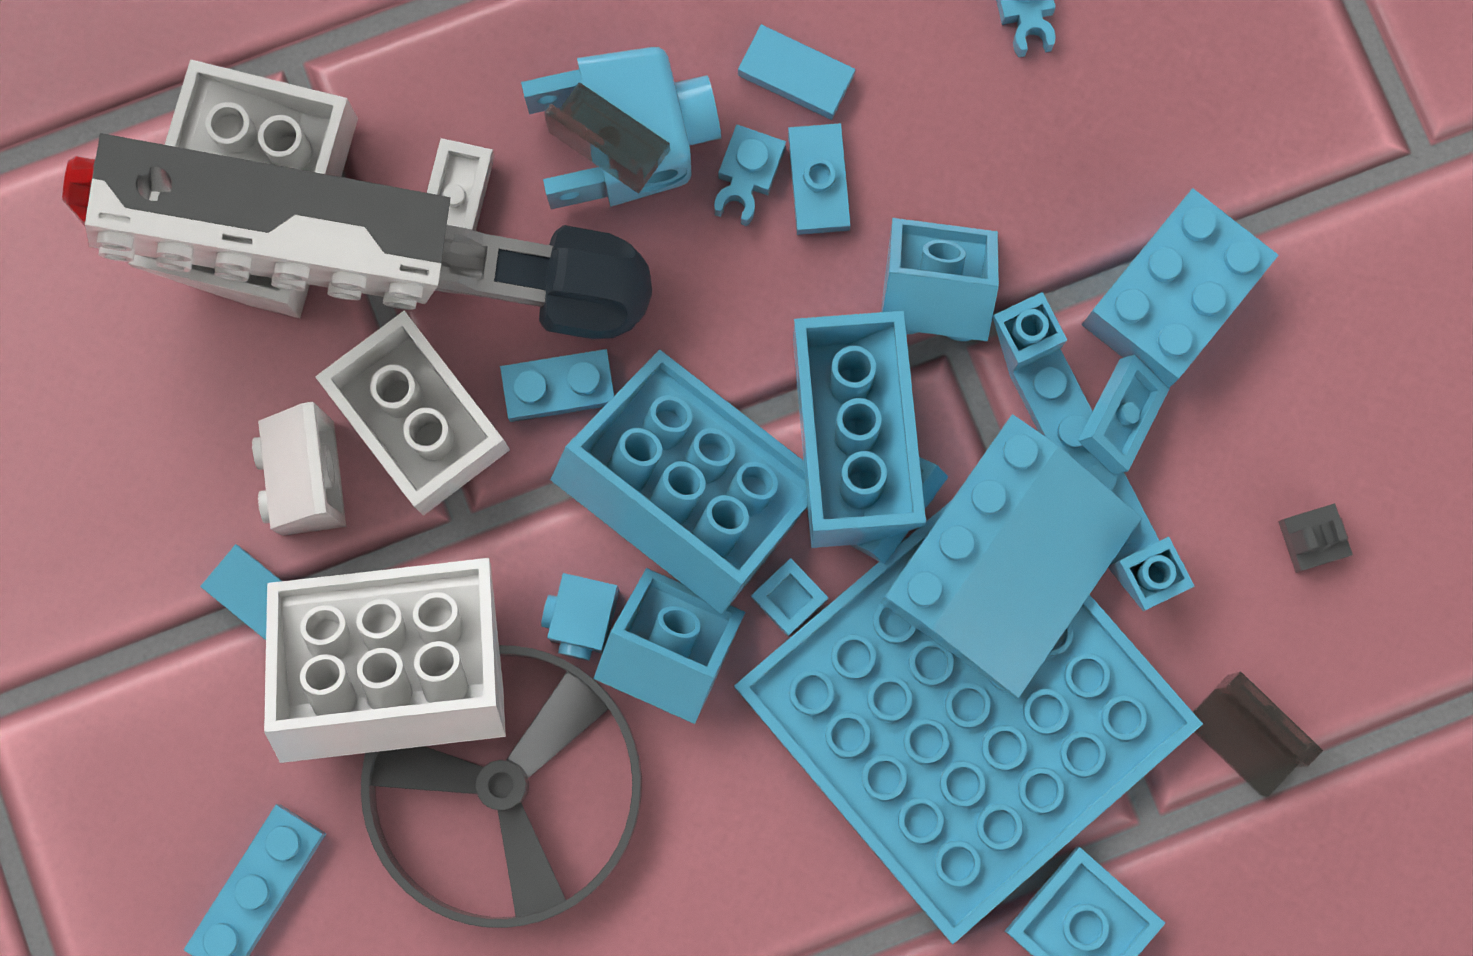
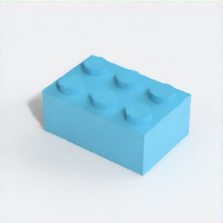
[1082,188,1279,388]

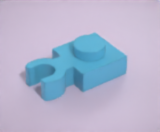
[996,0,1056,57]
[714,124,786,226]

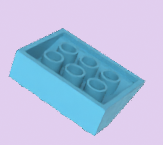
[550,349,808,615]
[880,414,1142,699]

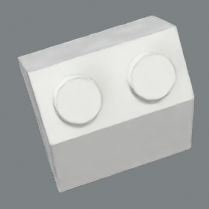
[252,402,346,536]

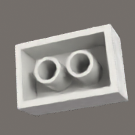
[315,311,510,516]

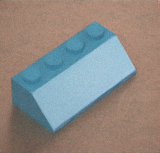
[793,311,926,548]

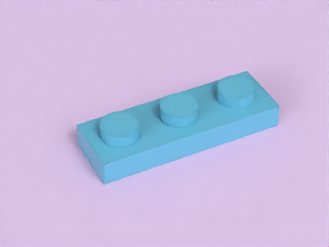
[183,804,327,956]

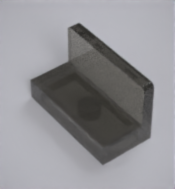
[544,82,670,194]
[1193,671,1323,797]

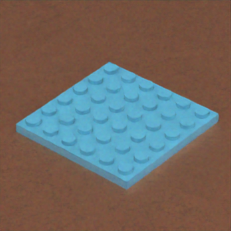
[734,500,1203,944]

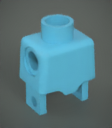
[521,47,721,210]

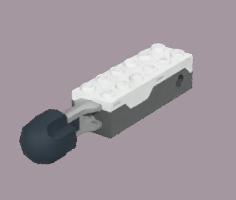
[62,133,652,339]

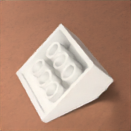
[128,59,358,318]
[264,558,506,763]

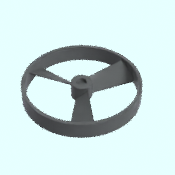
[361,645,642,928]

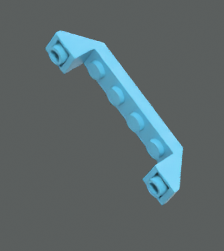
[992,292,1194,611]

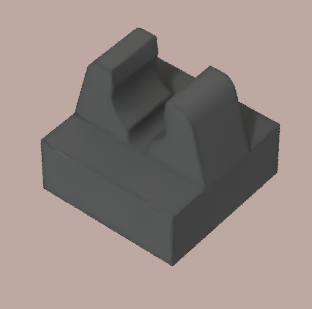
[1278,503,1353,573]

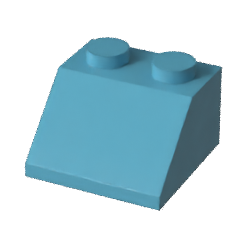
[881,218,999,341]
[593,568,745,724]

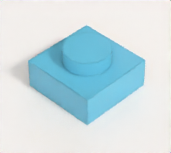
[751,558,829,637]

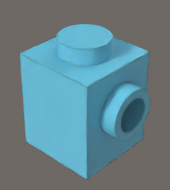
[541,573,620,661]

